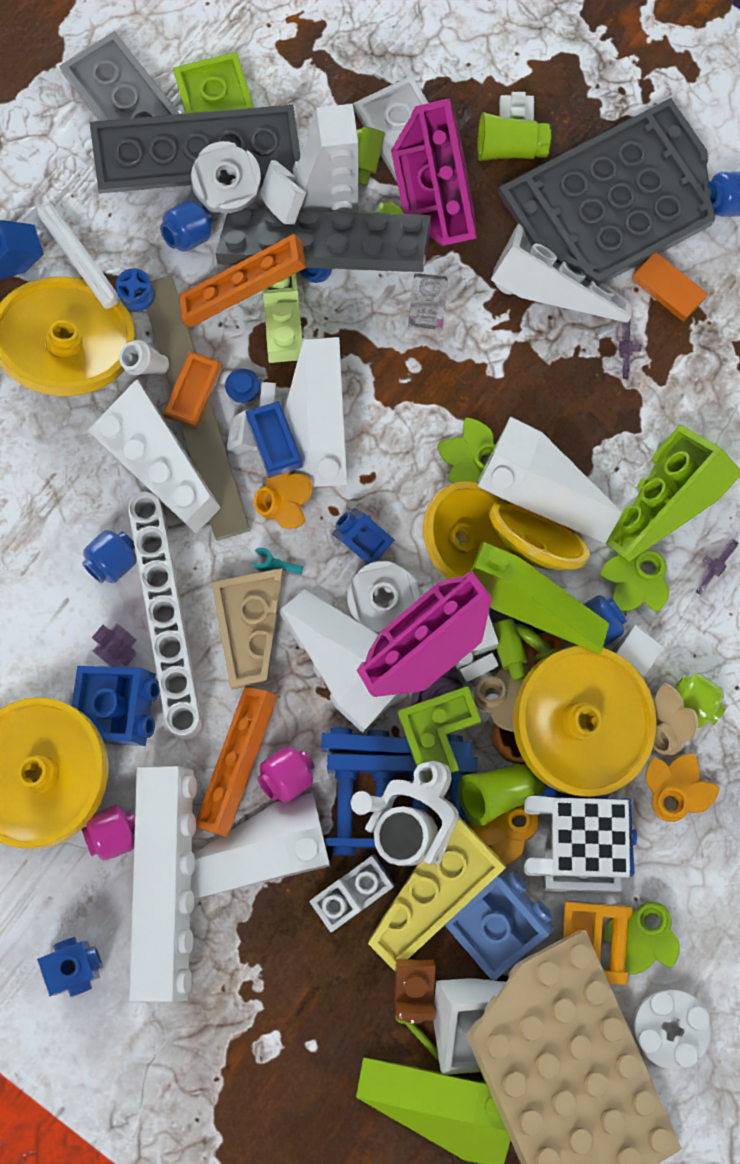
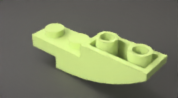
[263,273,303,363]

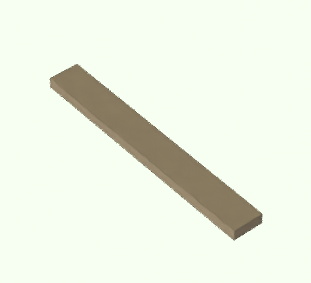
[140,275,250,541]

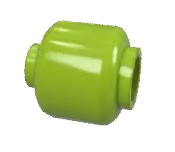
[674,673,726,728]

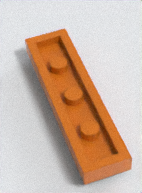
[179,233,306,328]
[196,687,278,837]

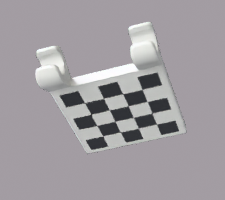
[524,796,630,878]

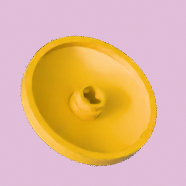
[0,276,135,396]
[513,646,657,797]
[0,697,108,849]

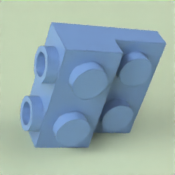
[445,870,554,981]

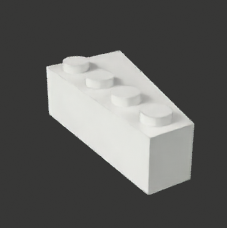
[293,104,358,213]
[87,379,221,534]

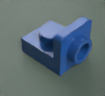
[332,508,395,565]

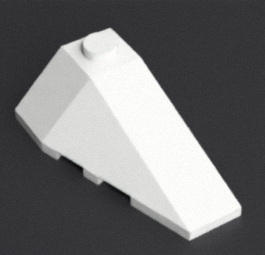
[491,223,632,323]
[191,793,330,899]

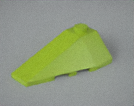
[606,424,740,562]
[470,542,609,654]
[356,1057,511,1164]

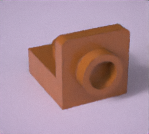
[393,959,436,1024]

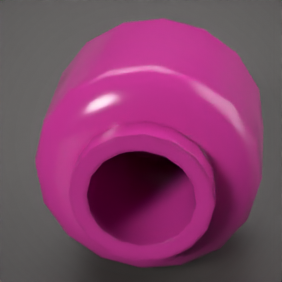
[257,746,314,802]
[81,805,135,861]

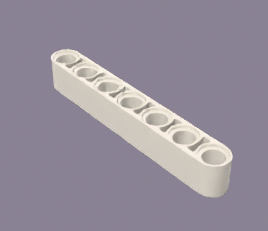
[128,492,202,740]

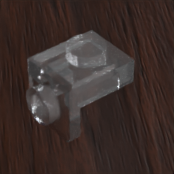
[408,273,448,330]

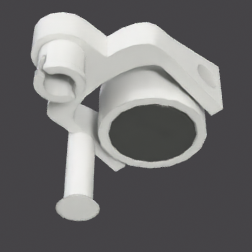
[351,761,459,866]

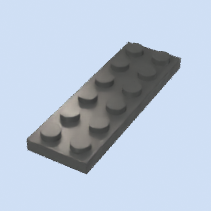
[89,105,300,194]
[215,208,431,272]

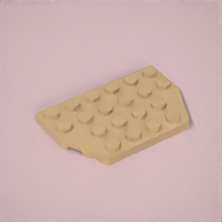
[466,930,682,1164]

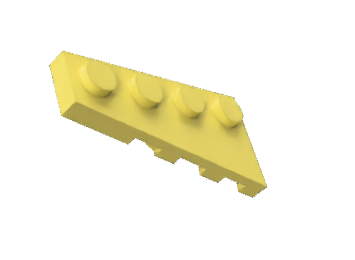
[368,817,506,971]

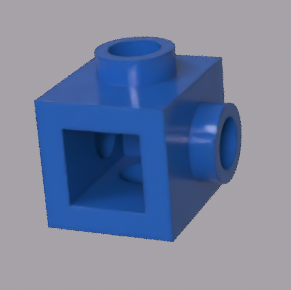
[37,937,103,997]

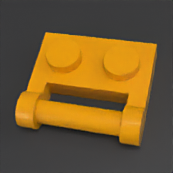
[561,900,633,985]

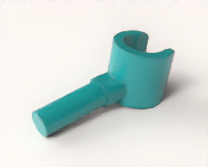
[252,547,304,575]

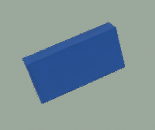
[245,401,303,478]

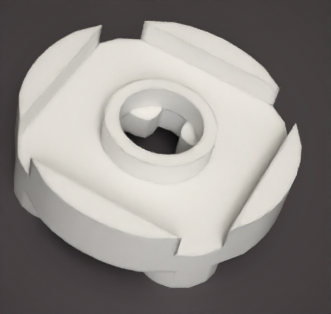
[191,141,261,213]
[347,561,420,634]
[632,989,712,1070]

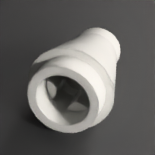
[119,340,169,375]

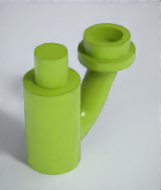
[357,127,385,186]
[493,619,561,682]

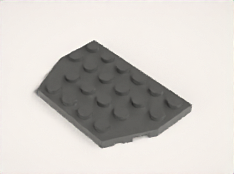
[498,98,715,286]

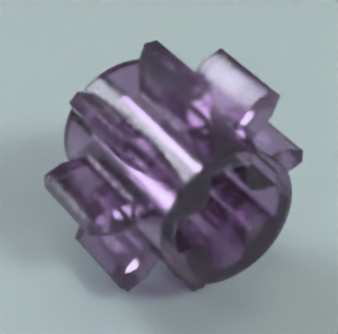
[91,623,137,667]

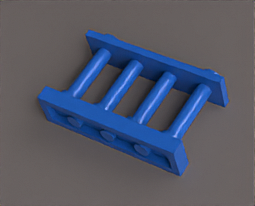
[325,754,478,855]

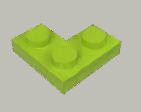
[397,686,481,780]

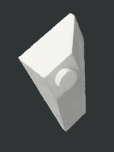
[284,337,347,487]
[478,416,622,544]
[279,589,402,733]
[433,978,506,1075]

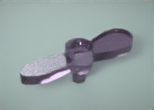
[619,320,641,379]
[695,539,738,595]

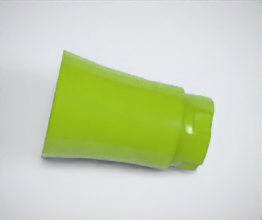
[477,112,551,161]
[458,763,545,826]

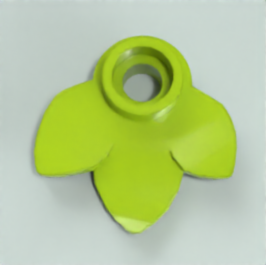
[437,418,496,483]
[600,550,669,612]
[603,901,680,975]

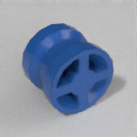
[116,268,155,312]

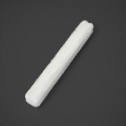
[38,204,120,309]

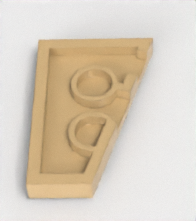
[211,568,283,690]

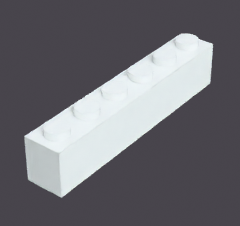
[129,766,197,1002]

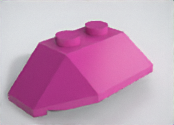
[391,98,477,246]
[357,572,492,697]

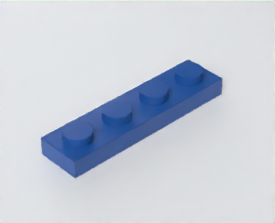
[321,727,472,757]

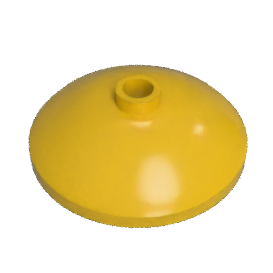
[423,481,513,579]
[489,500,590,571]

